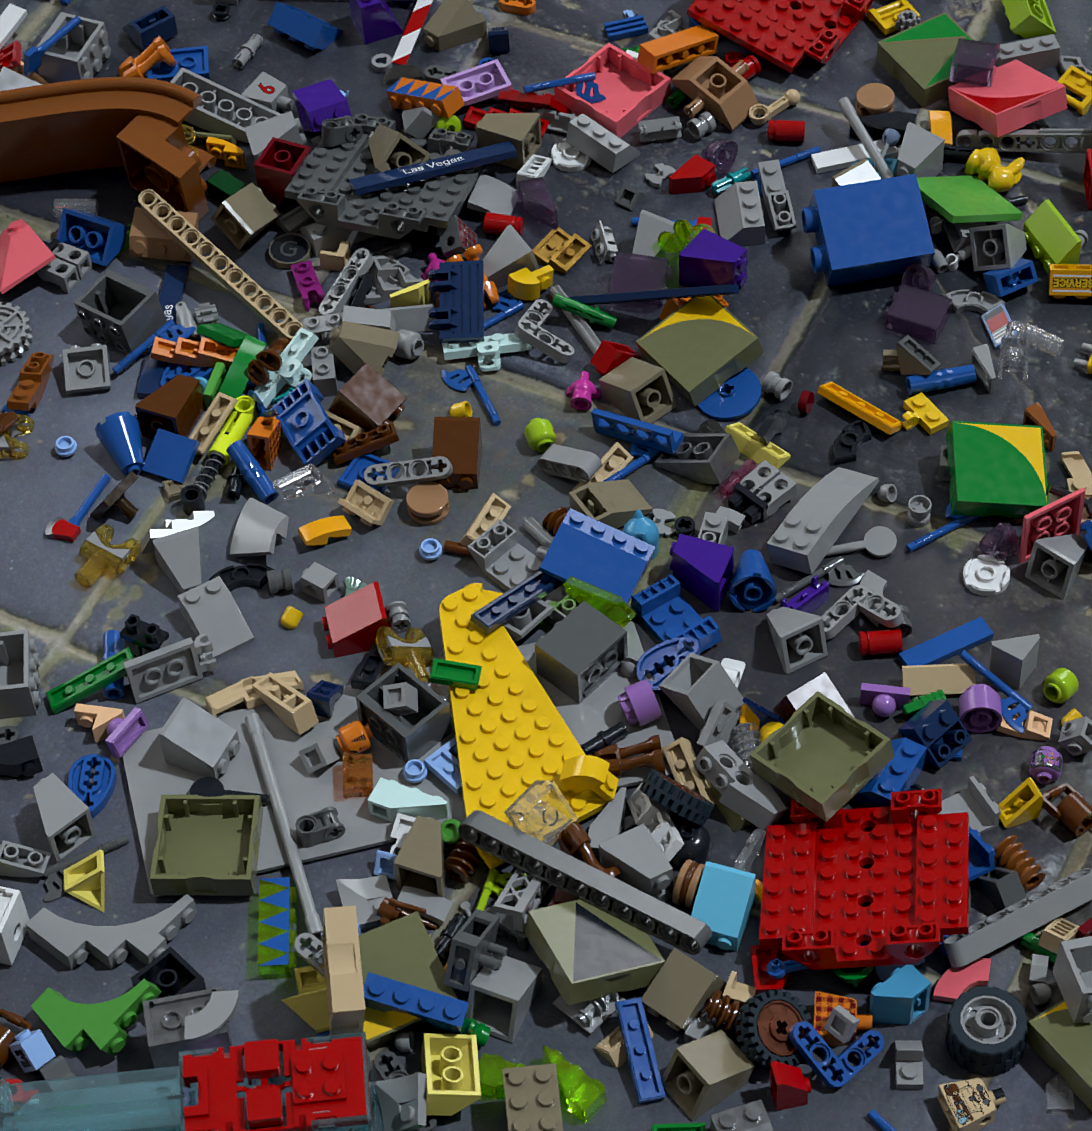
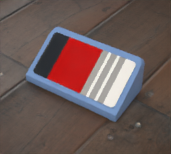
[981,304,1018,349]

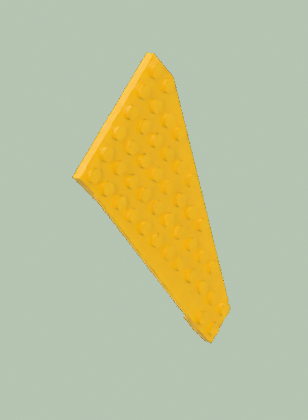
[439,583,610,870]

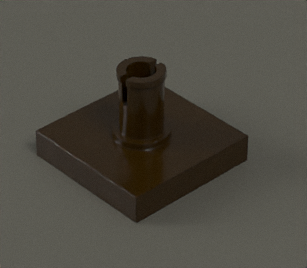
[90,471,139,521]

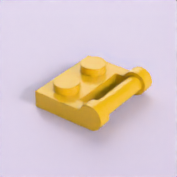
[867,0,921,35]
[1057,65,1092,115]

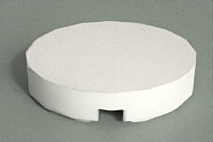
[551,138,592,172]
[963,555,1010,596]

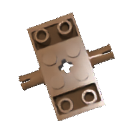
[671,56,759,131]

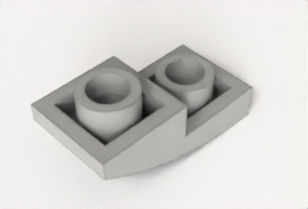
[397,886,453,926]

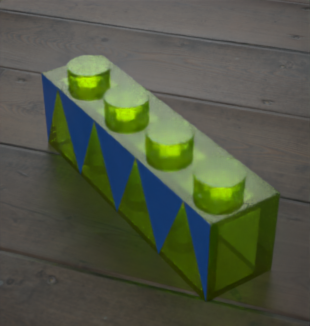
[258,877,297,979]

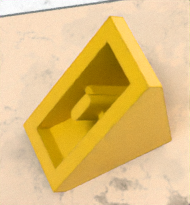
[998,777,1043,828]

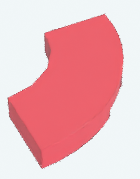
[933,958,991,1003]

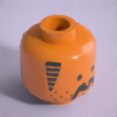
[336,720,374,756]

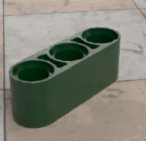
[205,169,247,202]

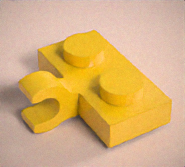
[902,392,949,435]

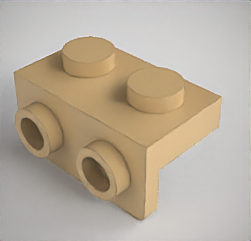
[337,479,395,527]

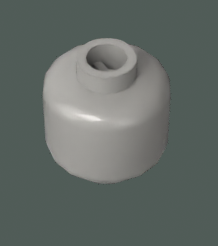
[394,329,424,360]

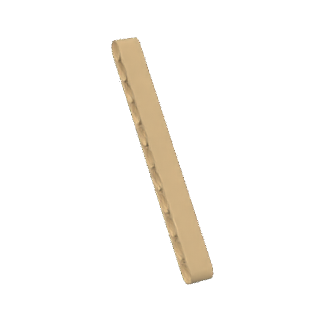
[138,189,303,340]

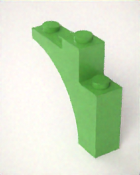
[31,979,161,1055]

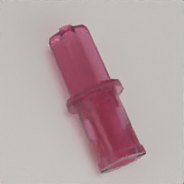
[719,459,758,497]

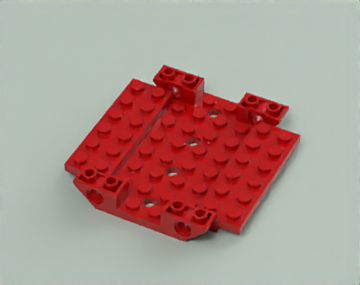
[686,0,874,73]
[759,789,969,970]

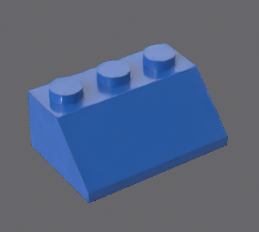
[267,2,343,51]
[56,208,129,266]
[851,738,927,808]

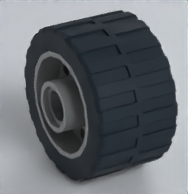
[946,986,1028,1077]

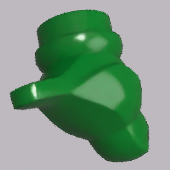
[449,1017,491,1047]

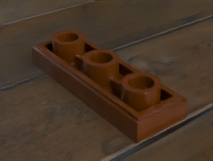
[332,422,400,465]

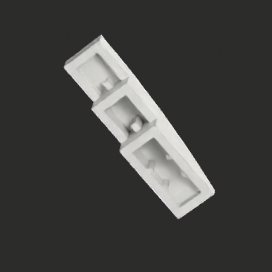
[627,783,684,862]

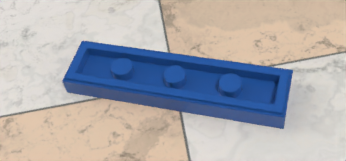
[899,617,994,666]
[615,998,665,1104]

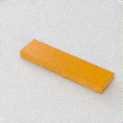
[817,381,903,435]

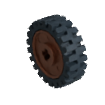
[640,769,715,825]
[736,990,813,1070]

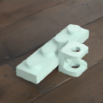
[254,328,319,408]
[442,333,532,372]

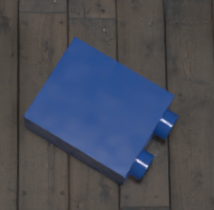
[801,173,935,287]

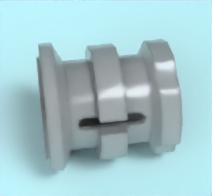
[385,601,411,633]

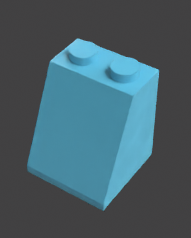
[691,861,756,951]

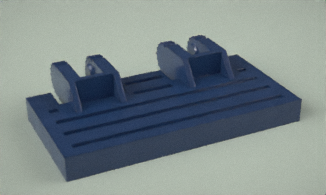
[428,260,484,343]

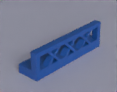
[591,408,684,454]

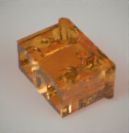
[343,752,373,799]

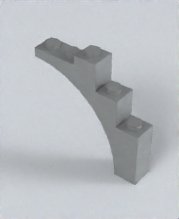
[25,894,197,970]

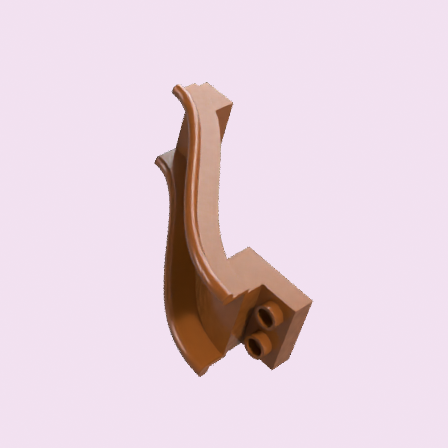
[0,77,217,222]

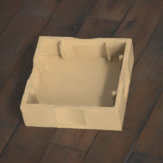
[322,905,365,1039]

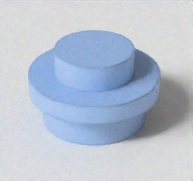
[54,436,77,457]
[419,538,442,560]
[403,759,428,783]

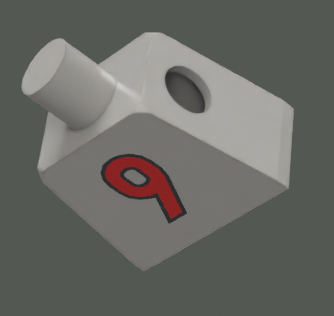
[241,72,294,112]

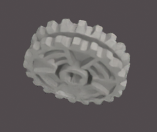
[0,302,33,366]

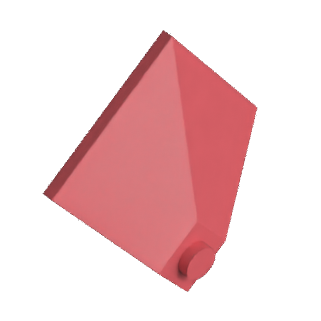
[0,219,56,294]
[1018,488,1086,564]

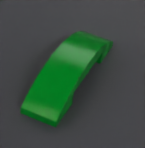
[219,335,267,416]

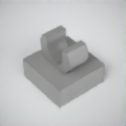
[824,1005,860,1044]

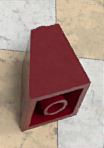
[254,137,311,206]

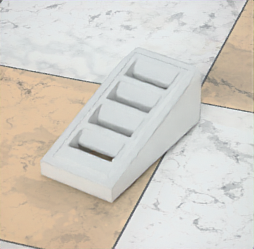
[516,154,552,192]

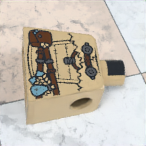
[938,1078,1006,1131]

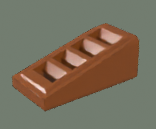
[1023,402,1057,452]

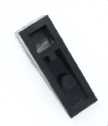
[849,111,917,145]
[0,735,43,779]

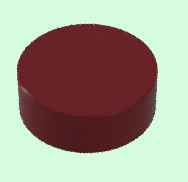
[798,390,814,414]

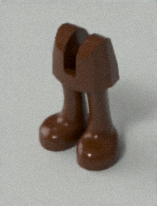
[247,337,291,386]
[594,735,666,777]
[557,822,622,878]

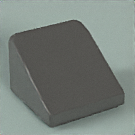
[614,184,645,211]

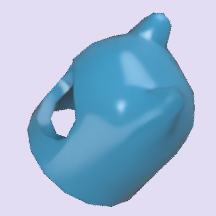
[622,510,660,560]

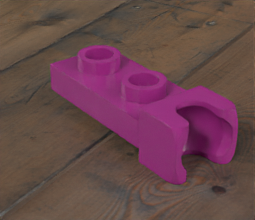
[290,260,325,311]

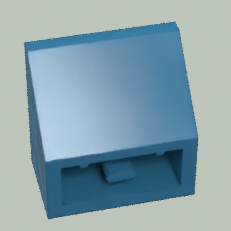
[869,964,931,1025]

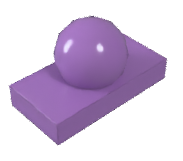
[860,683,910,717]
[105,707,149,759]

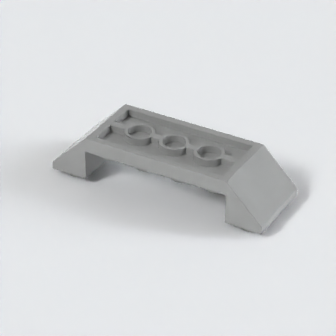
[467,519,599,625]

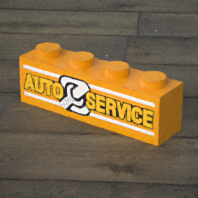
[1048,264,1092,299]

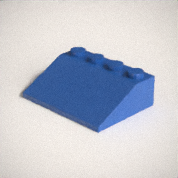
[539,508,656,610]

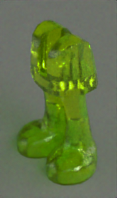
[658,219,715,253]

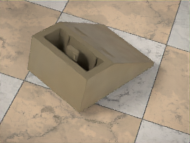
[569,479,653,529]

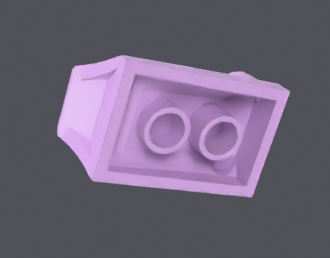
[440,59,513,107]

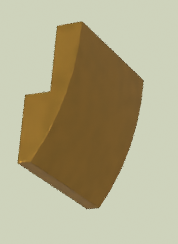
[532,225,592,274]

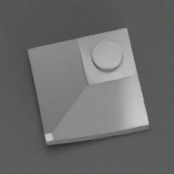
[336,874,393,930]
[374,1072,426,1131]

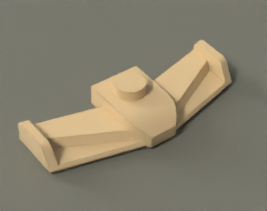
[1060,451,1092,530]
[205,670,304,717]

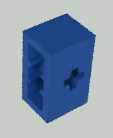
[983,258,1038,297]

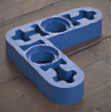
[789,1021,884,1088]

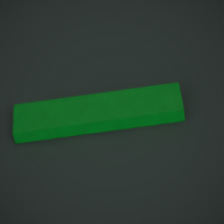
[46,647,135,714]

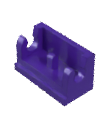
[780,575,830,614]

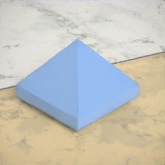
[373,850,397,880]

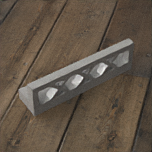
[494,868,551,932]

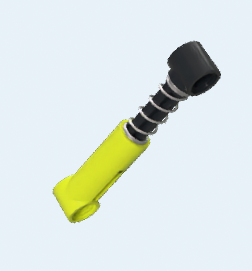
[180,395,257,516]

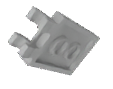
[123,633,218,704]

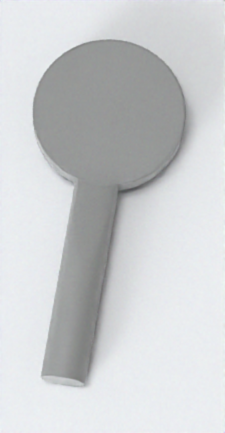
[825,526,897,557]

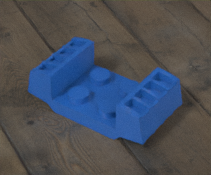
[273,379,347,469]
[630,574,722,653]

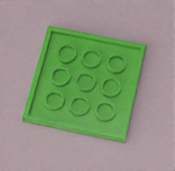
[917,175,1023,224]

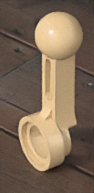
[749,89,800,125]

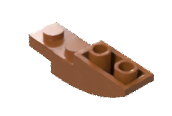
[7,352,54,411]

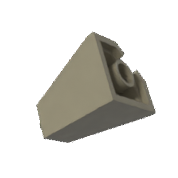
[423,0,487,52]
[368,124,431,172]
[329,321,400,376]

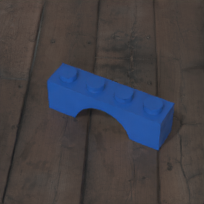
[363,972,469,1034]

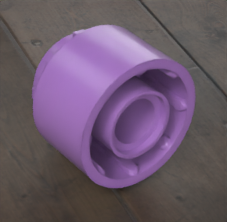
[618,679,663,726]
[959,684,1002,733]

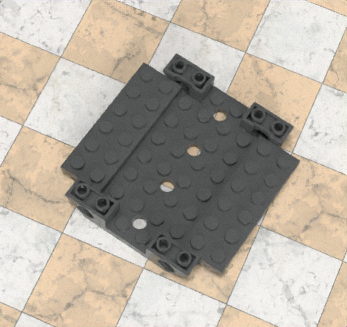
[285,114,487,239]

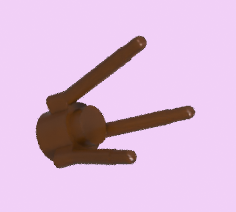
[376,897,438,930]

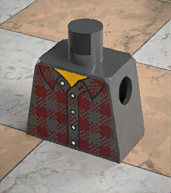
[438,215,477,261]

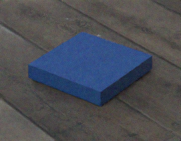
[142,428,200,484]
[337,453,400,494]

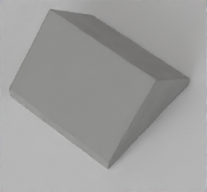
[503,599,554,642]
[988,634,1040,689]

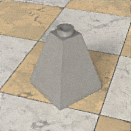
[631,209,686,276]
[483,224,539,287]
[969,224,1027,271]
[152,526,202,594]
[1025,534,1089,600]
[766,606,828,674]

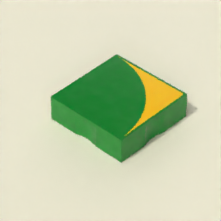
[946,421,1049,519]

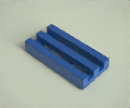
[604,15,648,41]

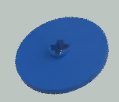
[697,367,762,421]

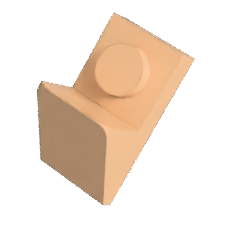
[74,703,125,743]

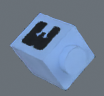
[9,1029,56,1073]

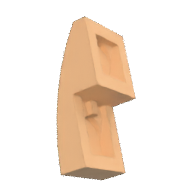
[997,708,1053,741]

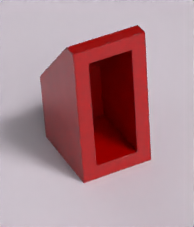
[669,154,716,194]
[590,340,642,376]
[770,1061,812,1111]

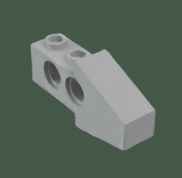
[303,306,396,352]
[693,740,787,831]

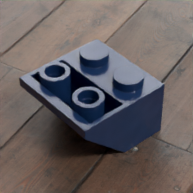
[122,6,178,51]
[898,700,972,769]

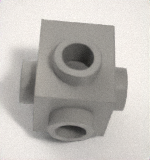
[1058,716,1092,756]

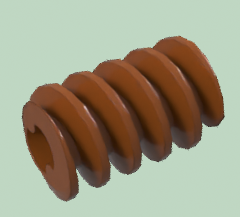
[994,835,1046,892]

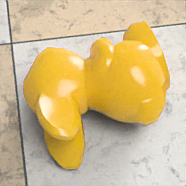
[965,147,1025,193]

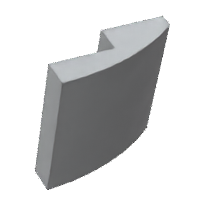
[467,173,520,215]

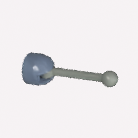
[873,128,900,173]

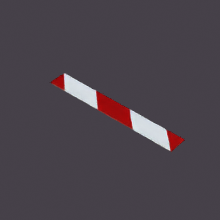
[392,0,433,66]

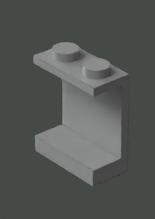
[938,776,1001,834]

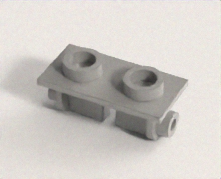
[537,107,577,134]
[638,116,682,142]
[591,220,619,266]

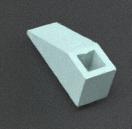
[367,777,449,822]

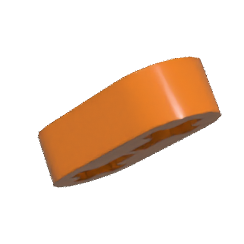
[499,0,536,15]

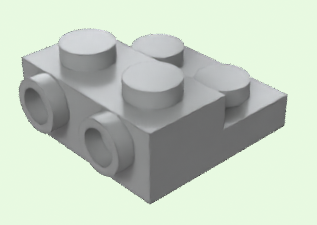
[62,343,111,394]

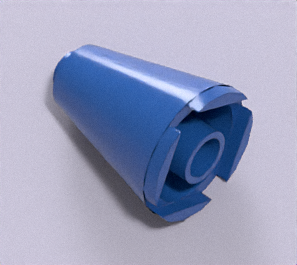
[95,411,144,475]
[729,549,777,612]

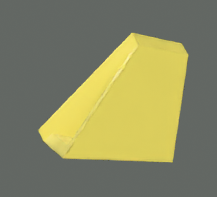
[389,279,432,308]
[64,850,105,913]
[282,987,330,1033]

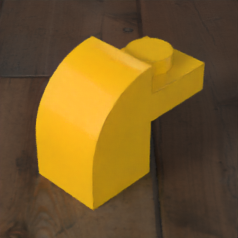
[559,755,619,802]

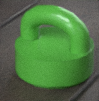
[441,818,462,844]

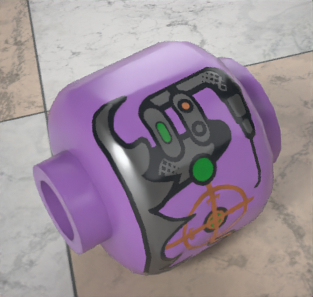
[1029,746,1063,784]

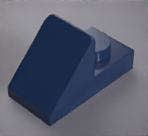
[488,27,510,54]
[306,680,344,719]

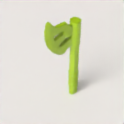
[475,869,527,911]

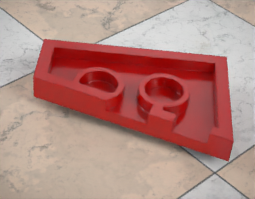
[498,89,571,114]

